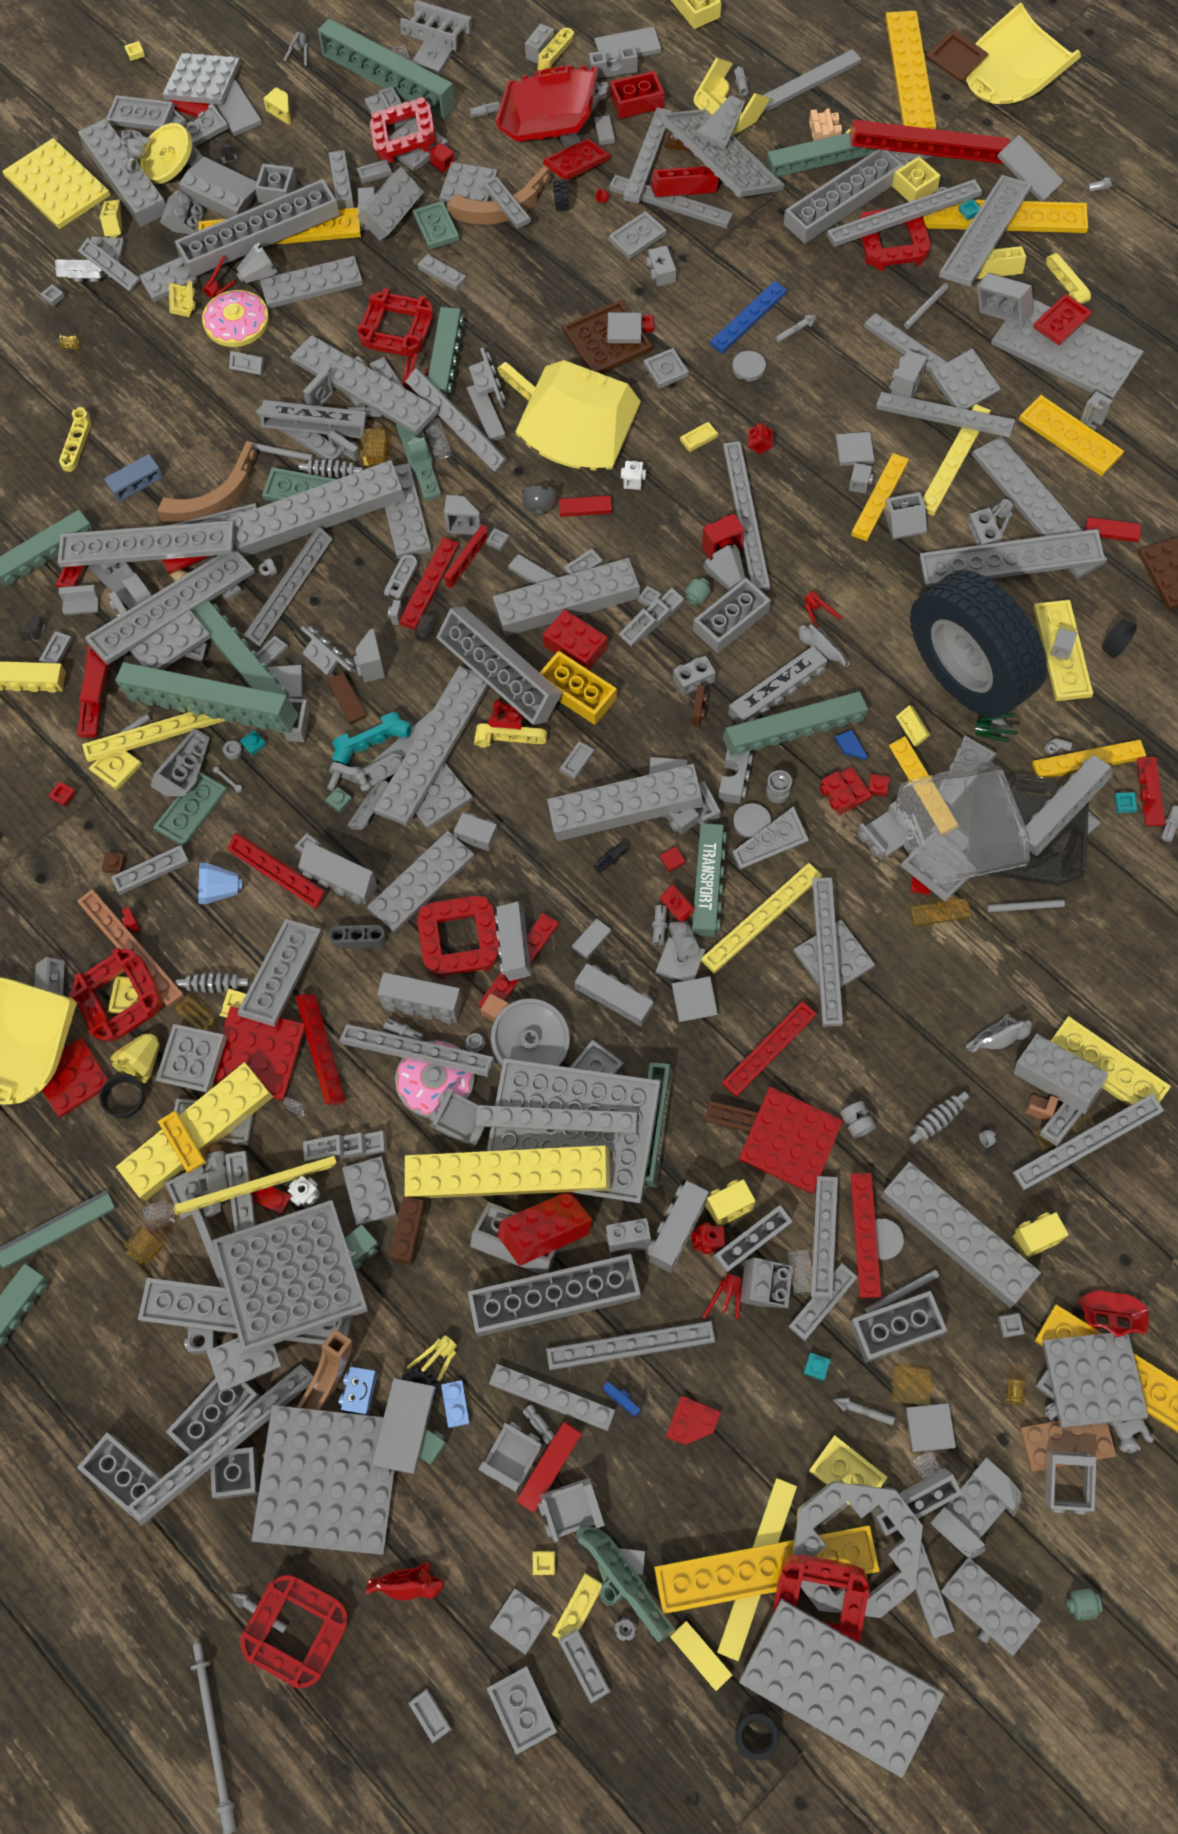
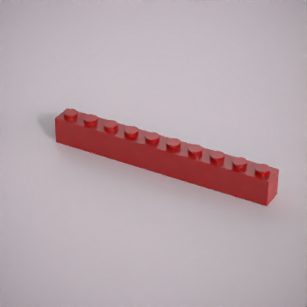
[849,119,1010,164]

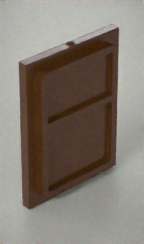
[926,29,988,82]

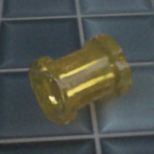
[59,334,80,350]
[1006,1379,1026,1405]

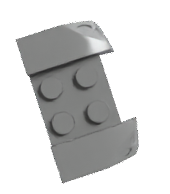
[930,1458,1022,1559]

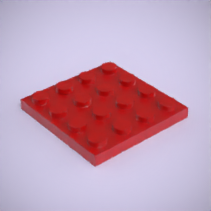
[213,1006,305,1101]
[738,1087,843,1194]

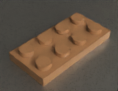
[1019,1421,1116,1473]

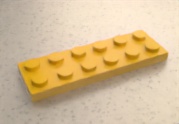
[1019,395,1124,477]

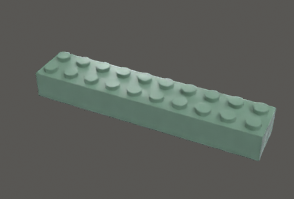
[318,19,455,120]
[115,662,298,733]

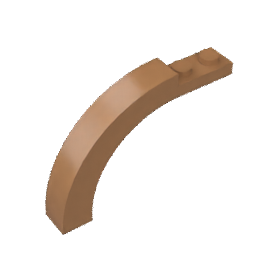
[447,165,551,225]
[157,441,257,523]
[262,1329,352,1458]

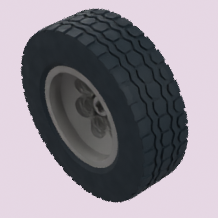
[910,570,1047,718]

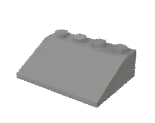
[179,157,257,218]

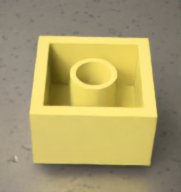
[892,156,941,202]
[706,1179,756,1226]
[1011,1212,1069,1259]

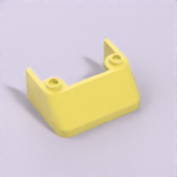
[694,58,770,136]

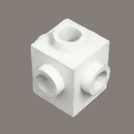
[621,461,646,490]
[288,1176,320,1208]

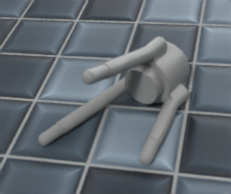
[284,32,308,66]
[980,499,1014,534]

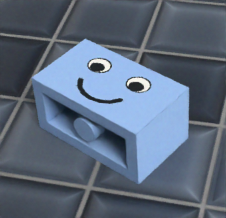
[339,1367,378,1416]

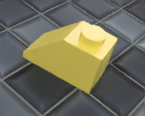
[263,87,291,125]

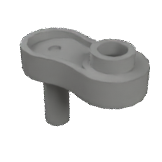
[327,762,366,791]

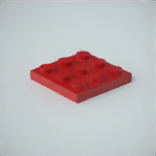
[42,1037,108,1118]

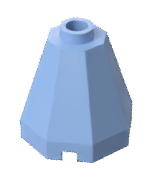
[198,863,242,904]

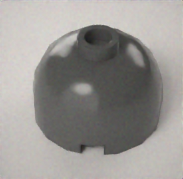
[522,486,557,516]

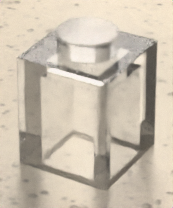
[142,1199,176,1231]

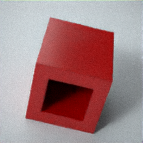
[429,142,455,173]

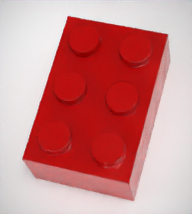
[610,71,664,119]
[542,609,608,670]

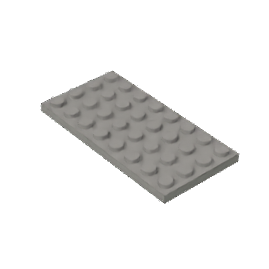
[659,109,785,197]
[991,299,1144,400]
[739,1598,944,1778]

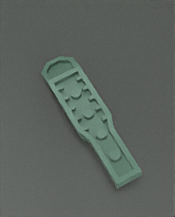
[396,423,441,502]
[576,1526,675,1642]

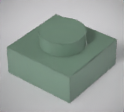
[325,787,352,813]

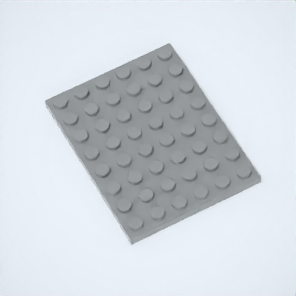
[487,1058,661,1204]

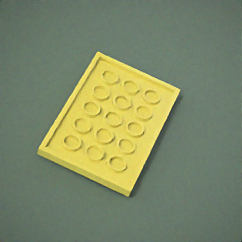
[2,138,110,229]

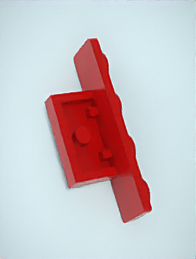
[1137,757,1165,826]

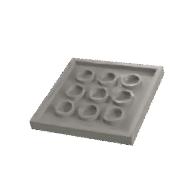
[162,53,241,105]
[1042,1333,1148,1429]

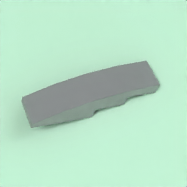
[619,588,685,647]
[303,1131,388,1162]

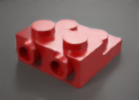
[819,767,872,815]

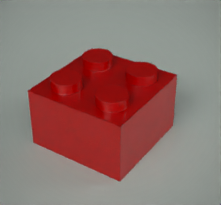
[702,514,745,561]

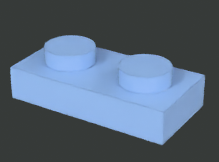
[441,1380,470,1428]

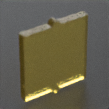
[890,1366,933,1406]

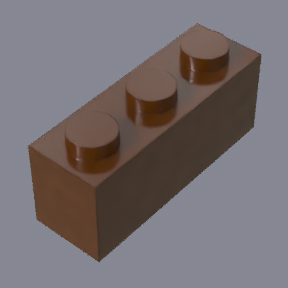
[390,1197,426,1266]

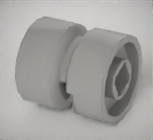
[766,770,792,804]
[840,1101,877,1139]

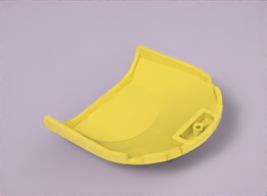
[966,2,1081,104]
[0,977,77,1105]

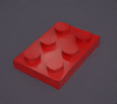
[1033,294,1092,346]

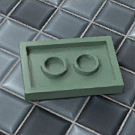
[412,201,459,250]

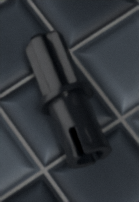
[594,843,628,873]

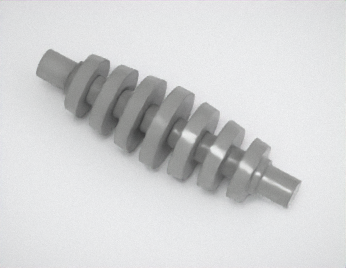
[299,459,363,478]
[176,972,249,993]
[909,1092,969,1144]

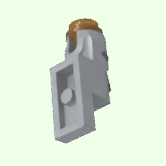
[197,1144,229,1218]

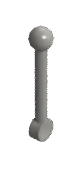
[213,766,243,793]

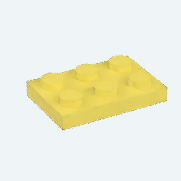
[809,1435,888,1506]

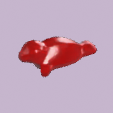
[366,1562,444,1601]

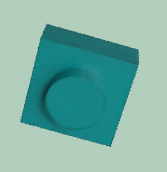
[958,199,980,221]
[240,730,267,756]
[1114,792,1137,813]
[803,1353,830,1381]

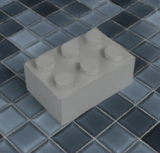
[977,273,1034,325]

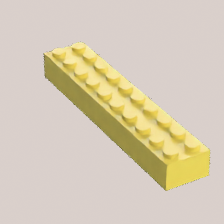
[405,1146,611,1199]

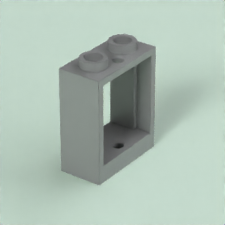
[1045,1450,1096,1515]

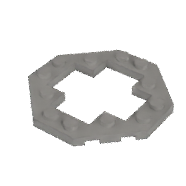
[793,1481,923,1618]

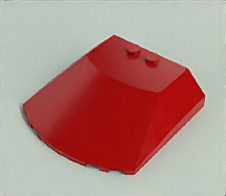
[496,65,598,142]

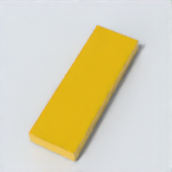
[158,1111,206,1173]

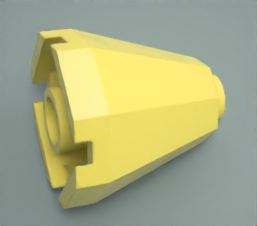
[110,1034,160,1083]

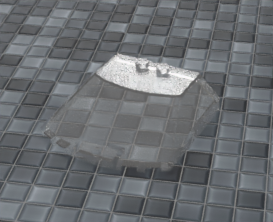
[896,762,1030,884]

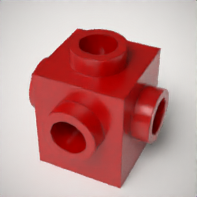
[748,423,773,455]
[691,1223,725,1254]

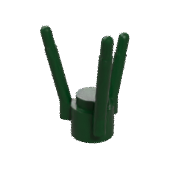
[976,712,1018,742]

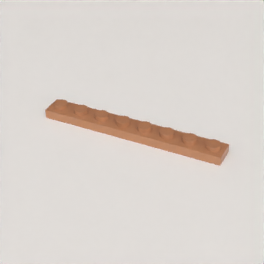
[77,890,184,1008]

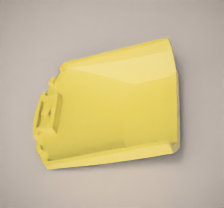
[516,360,641,470]

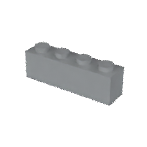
[329,150,354,209]
[495,902,531,981]
[575,964,654,1027]
[712,1205,793,1274]
[870,1468,962,1536]

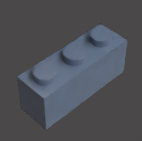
[104,454,163,503]

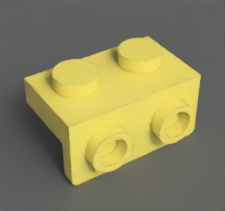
[168,280,195,317]

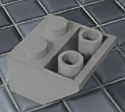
[160,189,205,234]
[883,492,927,540]
[740,1258,793,1308]

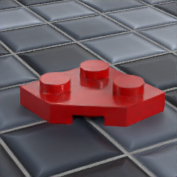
[666,1396,721,1446]

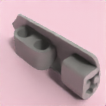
[88,562,152,609]

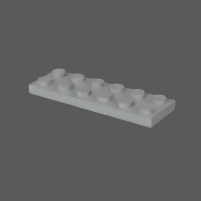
[260,256,363,309]
[385,463,431,559]
[367,831,475,933]
[238,919,322,1027]

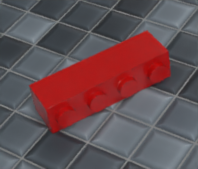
[651,166,719,197]

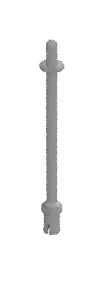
[190,1641,238,1834]

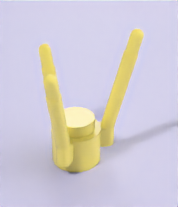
[407,1335,457,1381]

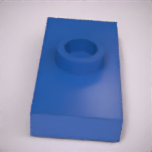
[603,1382,641,1418]

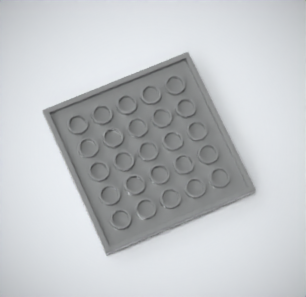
[212,1200,368,1354]
[252,1405,394,1555]

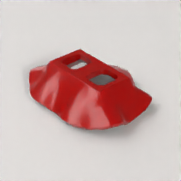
[1078,1290,1149,1337]

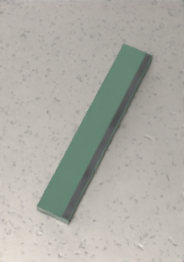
[0,1190,116,1269]

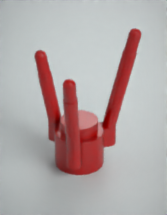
[203,255,236,298]
[402,353,430,390]
[804,591,842,627]
[702,1274,742,1319]

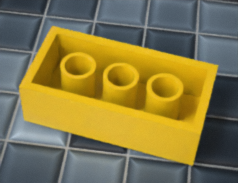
[540,651,617,725]

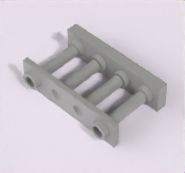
[400,0,472,51]

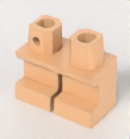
[809,109,842,141]

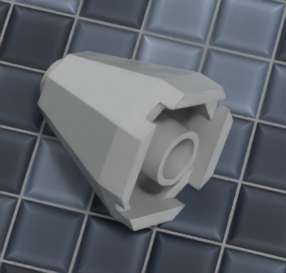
[237,242,279,284]
[703,545,745,591]

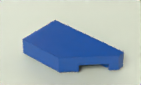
[835,730,868,761]

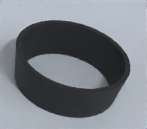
[1102,619,1137,659]
[99,1074,144,1118]

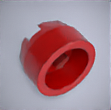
[596,189,609,203]

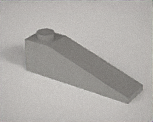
[151,728,210,796]

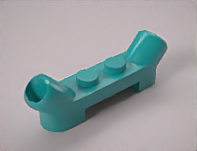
[332,712,412,766]

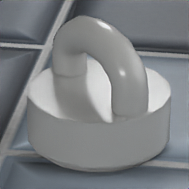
[259,558,277,577]

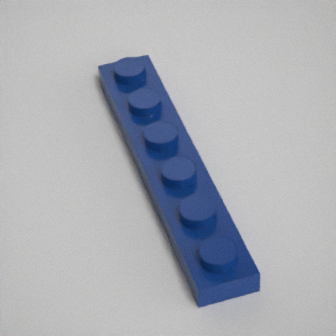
[710,281,787,354]

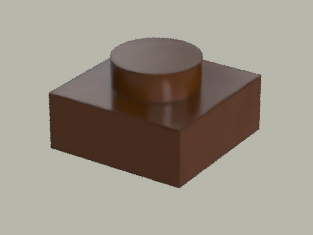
[102,852,126,874]

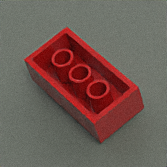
[497,1192,592,1266]

